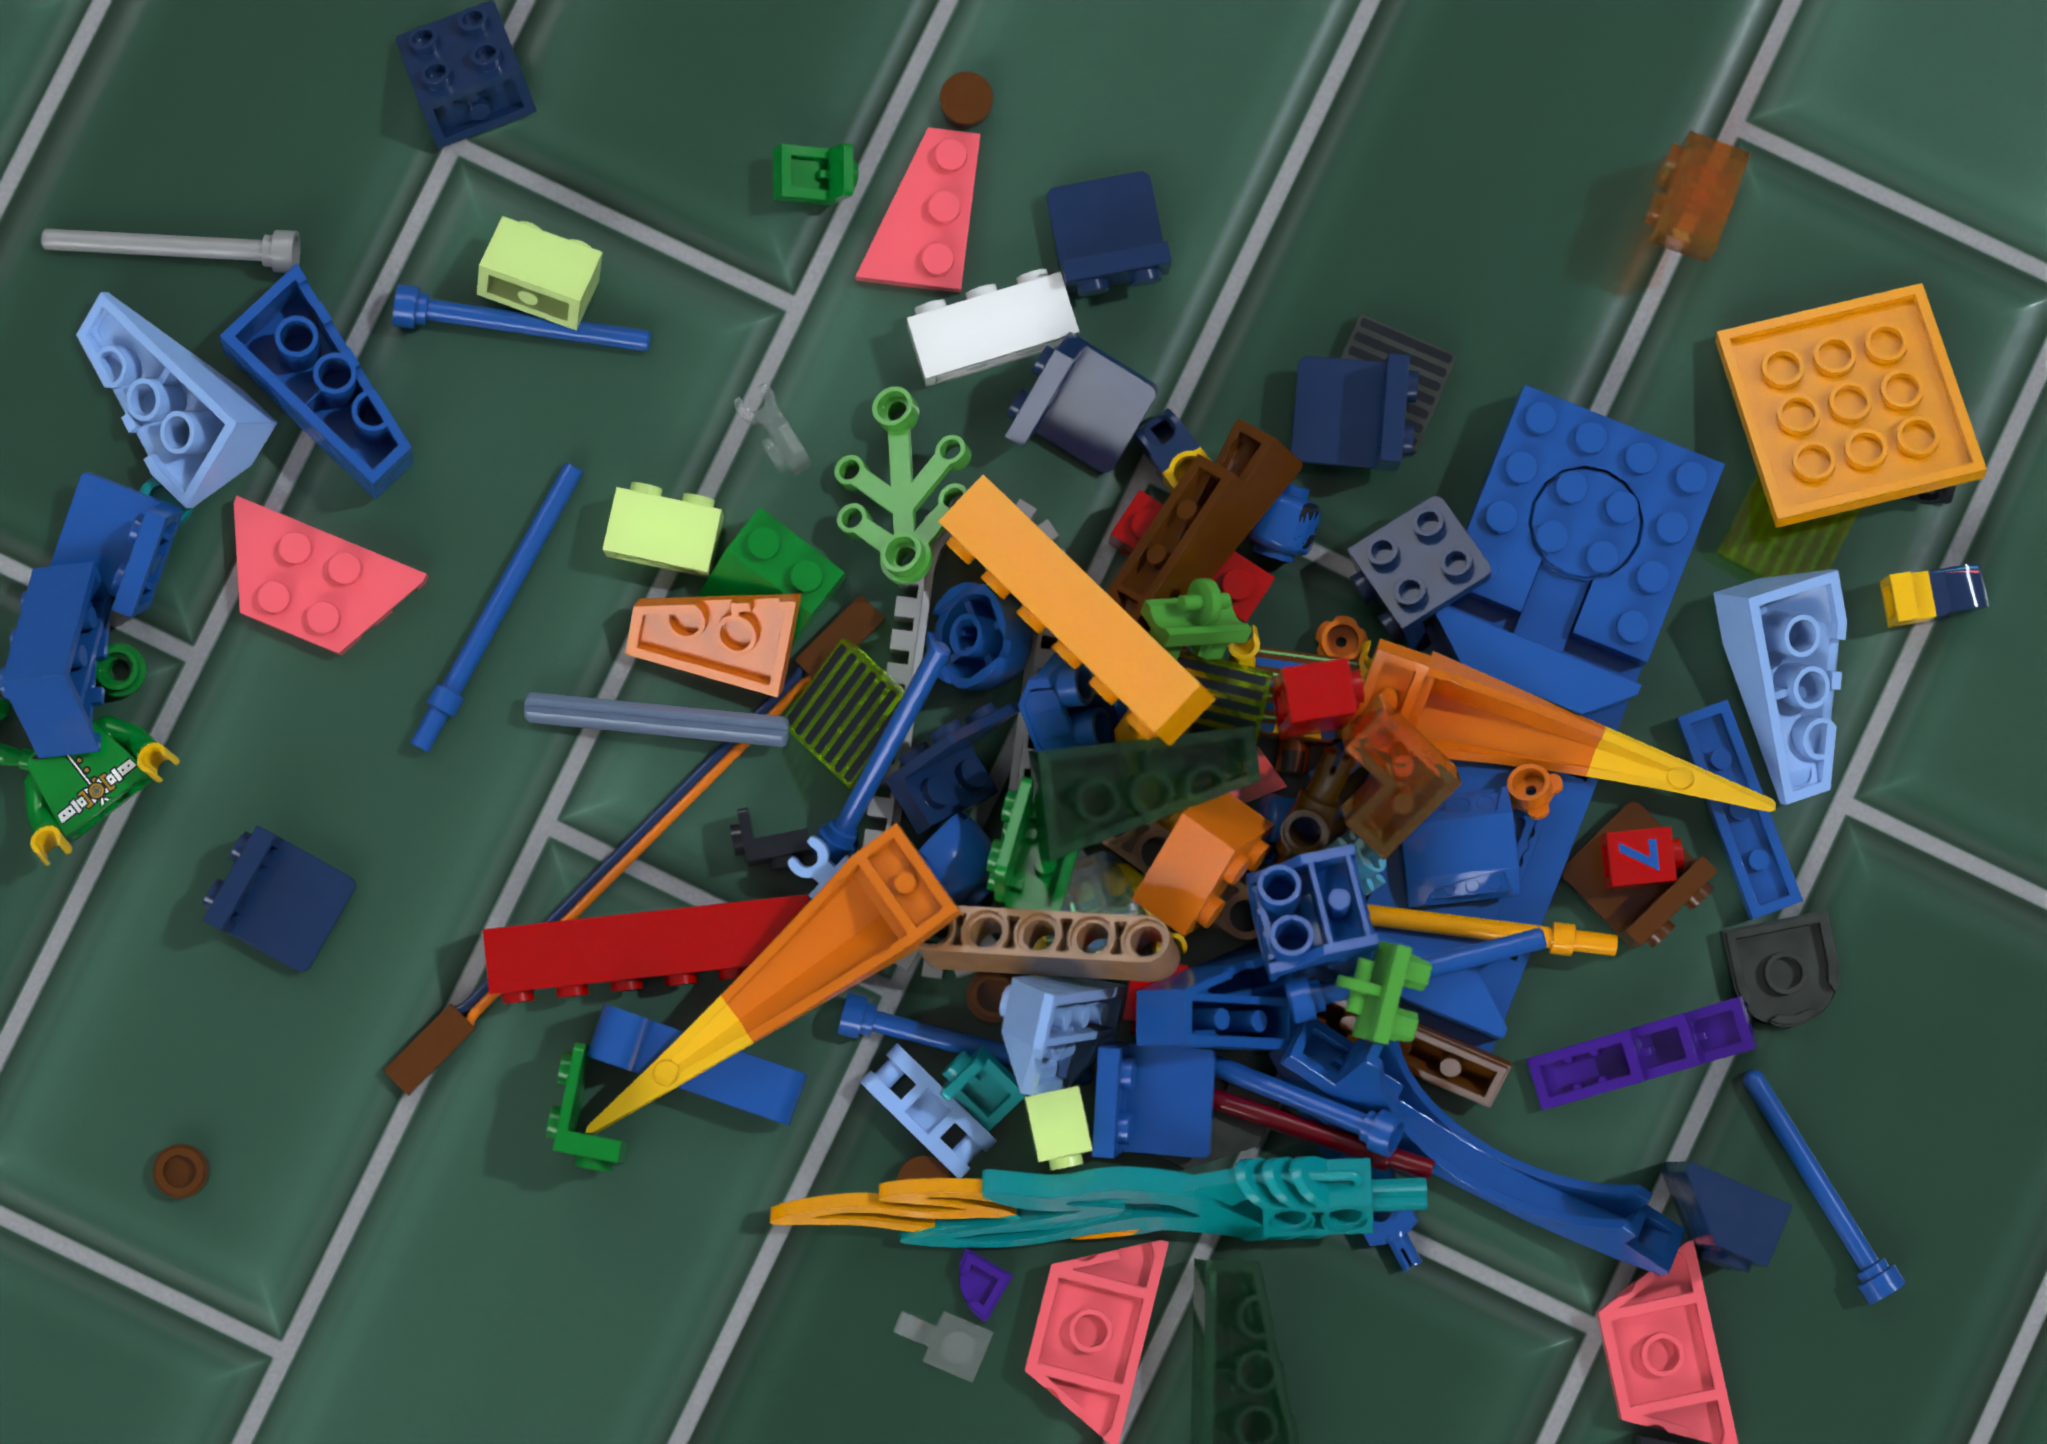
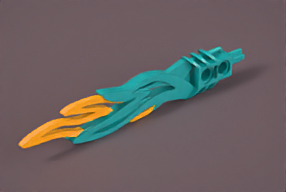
[770,1156,1428,1248]

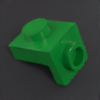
[773,143,859,205]

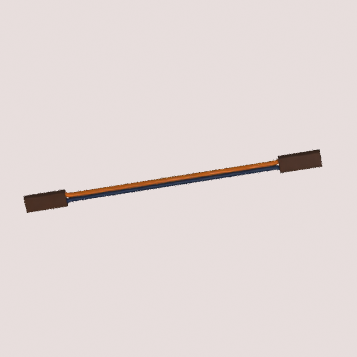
[383,594,885,1096]

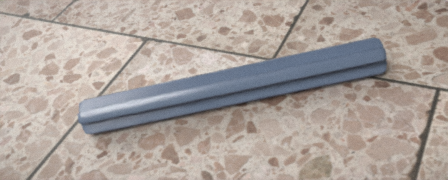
[524,692,790,747]

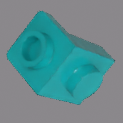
[940,1045,1027,1132]

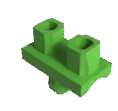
[1140,578,1252,660]
[1335,940,1432,1045]

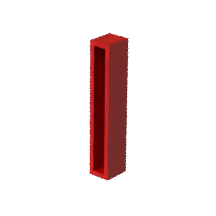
[483,894,810,1004]

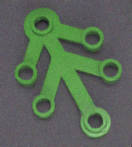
[834,386,972,585]

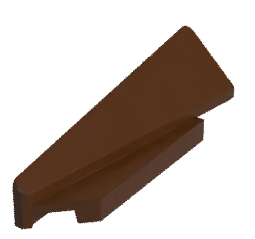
[1108,418,1303,633]

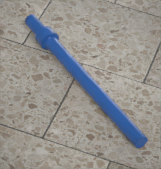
[410,462,584,753]

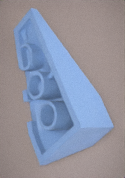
[76,292,278,508]
[1713,569,1847,805]

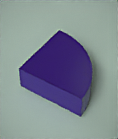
[959,1248,1013,1322]

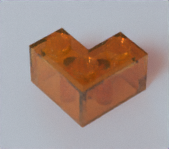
[1643,131,1751,263]
[1341,694,1462,860]

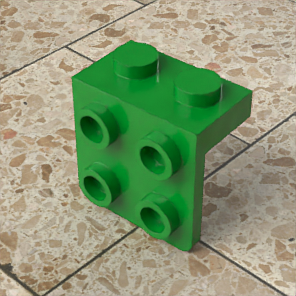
[986,776,1086,911]
[546,1042,630,1172]

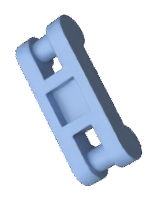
[859,1043,997,1178]

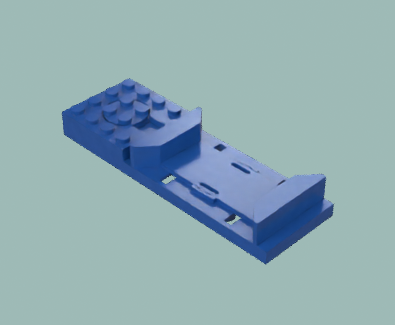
[1297,385,1725,1054]

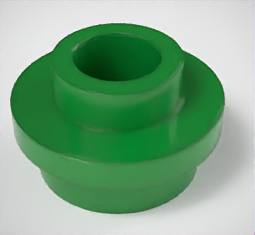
[95,643,147,697]

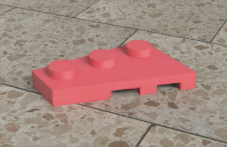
[855,127,981,294]

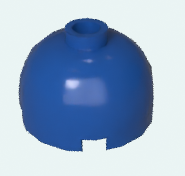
[926,582,1033,691]
[918,810,992,907]

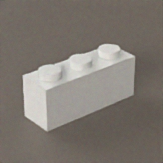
[907,269,1079,387]

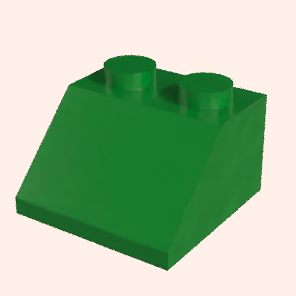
[697,507,847,650]

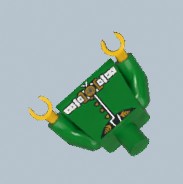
[24,715,180,866]

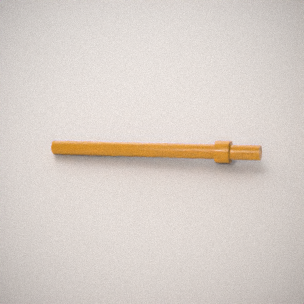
[1367,904,1618,956]

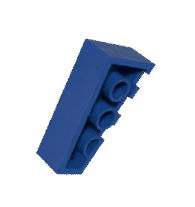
[219,263,414,500]

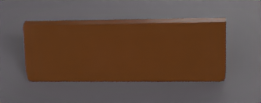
[1296,978,1512,1108]

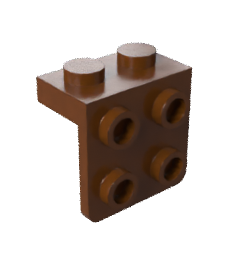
[1561,802,1718,950]

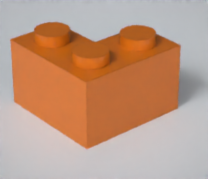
[1132,788,1275,937]

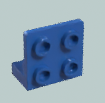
[50,472,184,618]
[1092,1041,1216,1158]

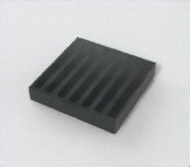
[1341,313,1458,454]

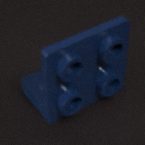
[396,0,537,149]
[885,701,1020,835]

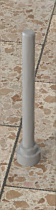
[41,229,301,273]

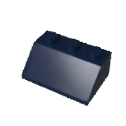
[1661,1161,1793,1273]

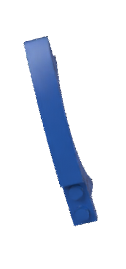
[1280,1019,1685,1276]

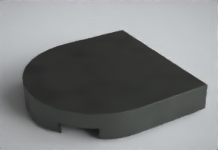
[1719,910,1840,1027]

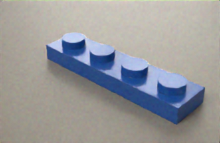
[1674,699,1803,920]

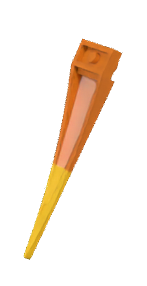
[1344,639,1776,812]
[585,823,962,1134]

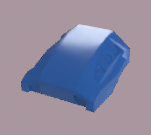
[1018,652,1128,770]
[1395,787,1520,908]
[1246,844,1379,982]

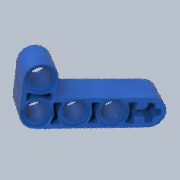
[586,1004,807,1126]

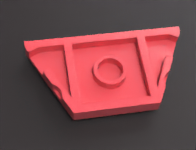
[234,496,429,656]
[1024,1240,1169,1444]
[1596,1240,1738,1444]

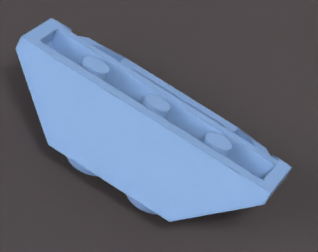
[1000,975,1128,1096]

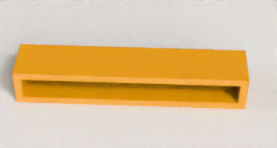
[938,475,1216,746]

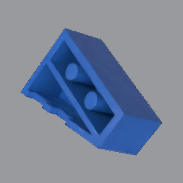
[0,561,112,758]
[1136,943,1297,1051]

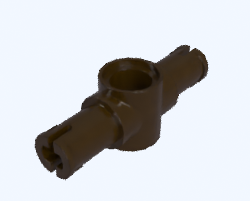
[1272,746,1356,866]

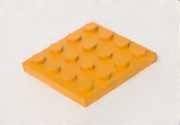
[1715,283,1987,528]

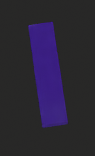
[1526,996,1758,1110]

